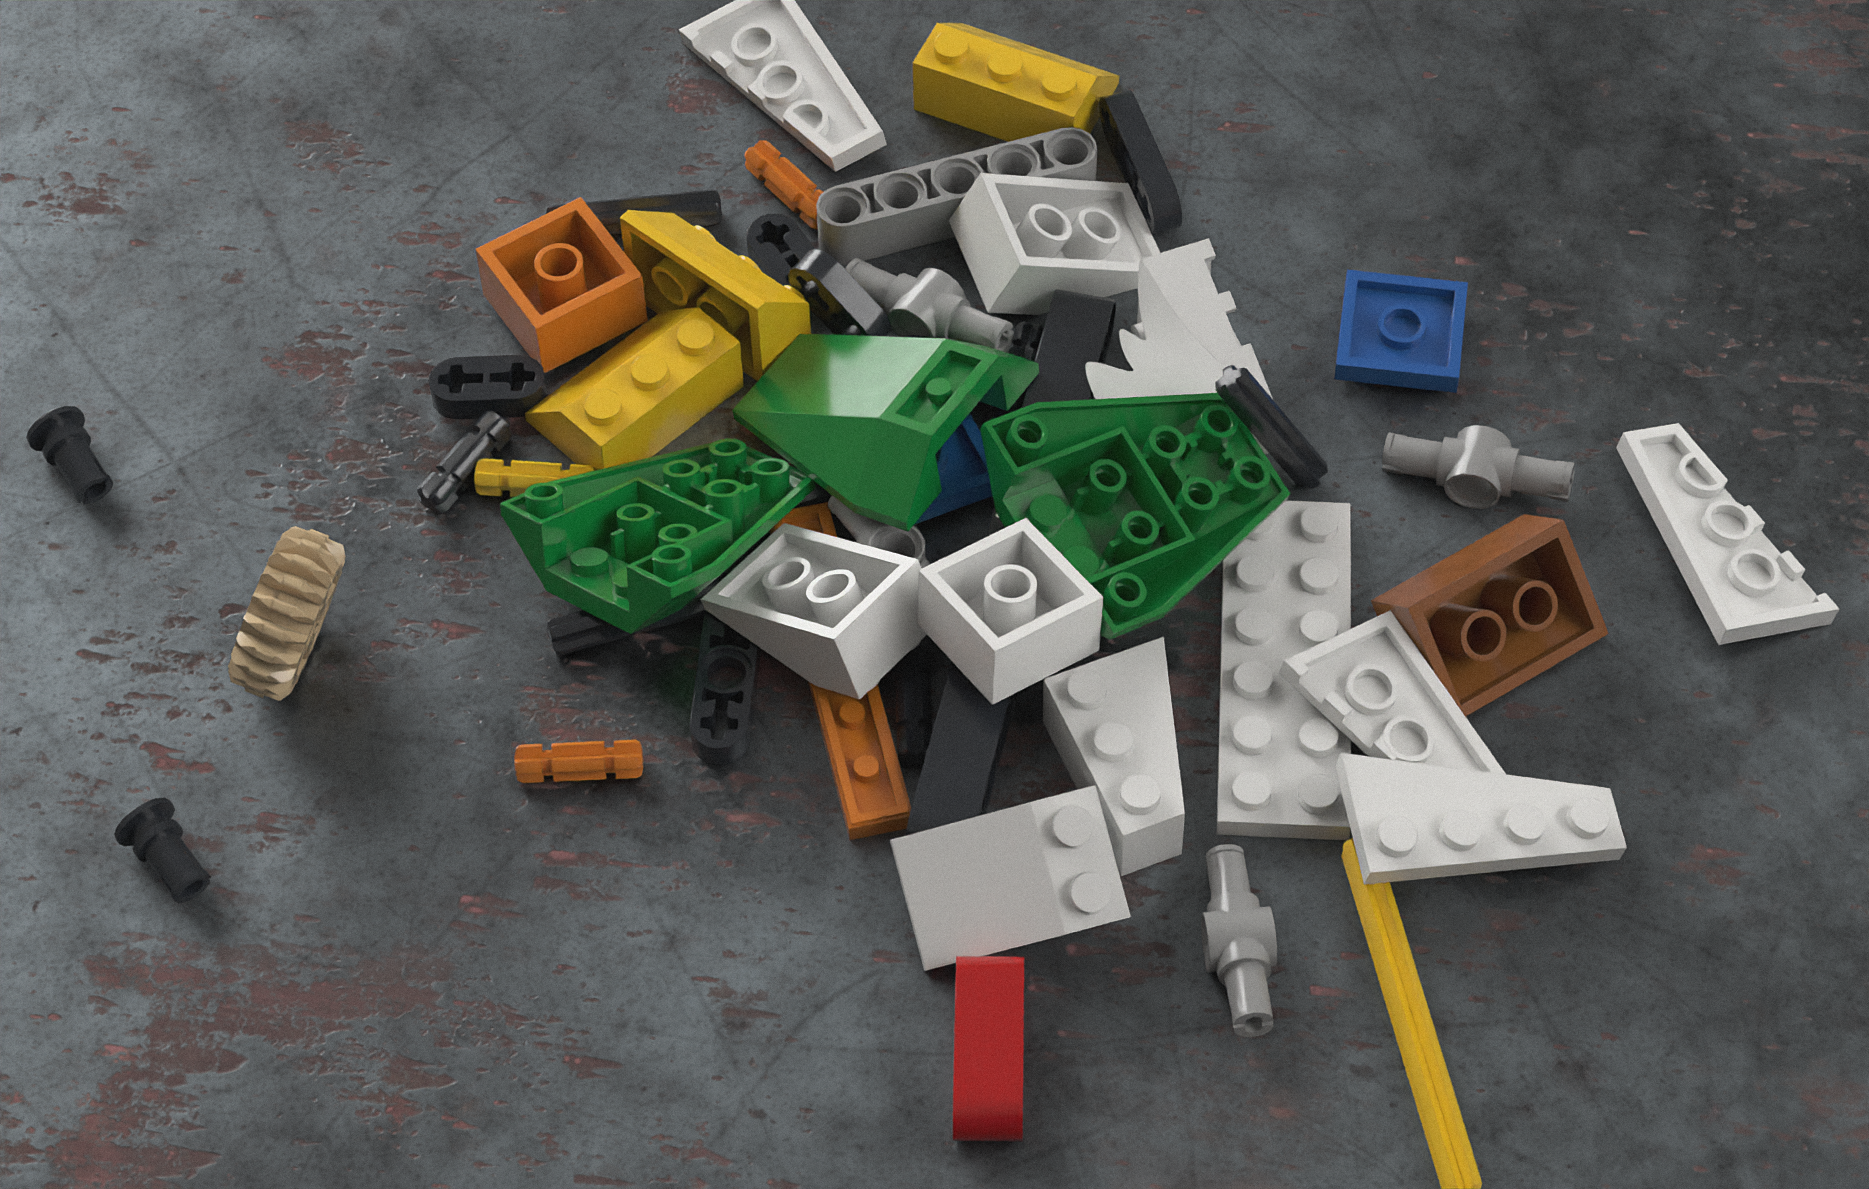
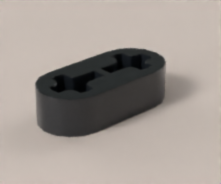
[746,214,815,313]
[788,249,891,336]
[428,355,548,419]

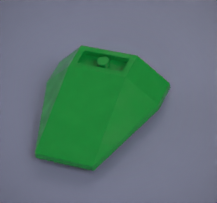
[732,334,1040,532]
[980,393,1290,640]
[500,438,816,634]

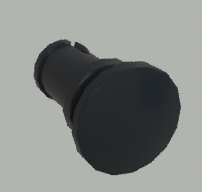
[26,406,113,504]
[114,797,211,903]

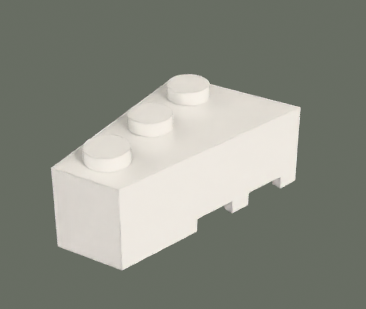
[1131,238,1273,454]
[1043,637,1185,876]

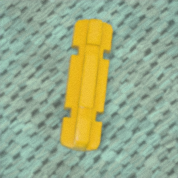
[474,458,596,497]

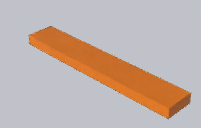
[769,502,911,840]

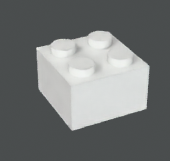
[917,518,1103,705]

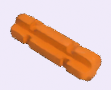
[744,140,823,230]
[514,739,644,783]

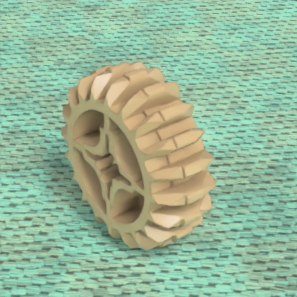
[228,526,346,701]

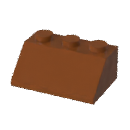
[1371,514,1609,717]

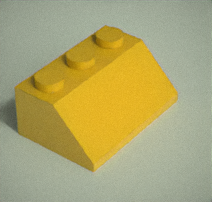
[913,23,1119,142]
[620,210,811,381]
[525,307,744,470]

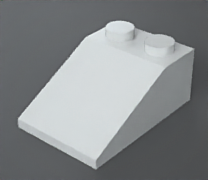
[949,173,1160,315]
[701,523,927,699]
[890,785,1131,971]

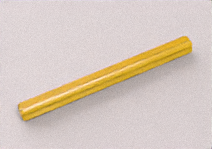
[1341,838,1482,1189]

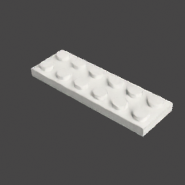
[1216,501,1351,840]

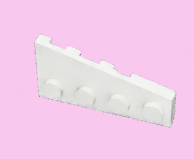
[679,0,887,172]
[1616,423,1839,645]
[1279,610,1506,774]
[1335,753,1627,885]

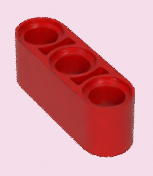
[953,956,1024,1142]

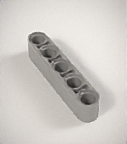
[816,127,1097,265]

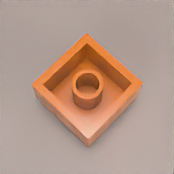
[476,197,648,373]

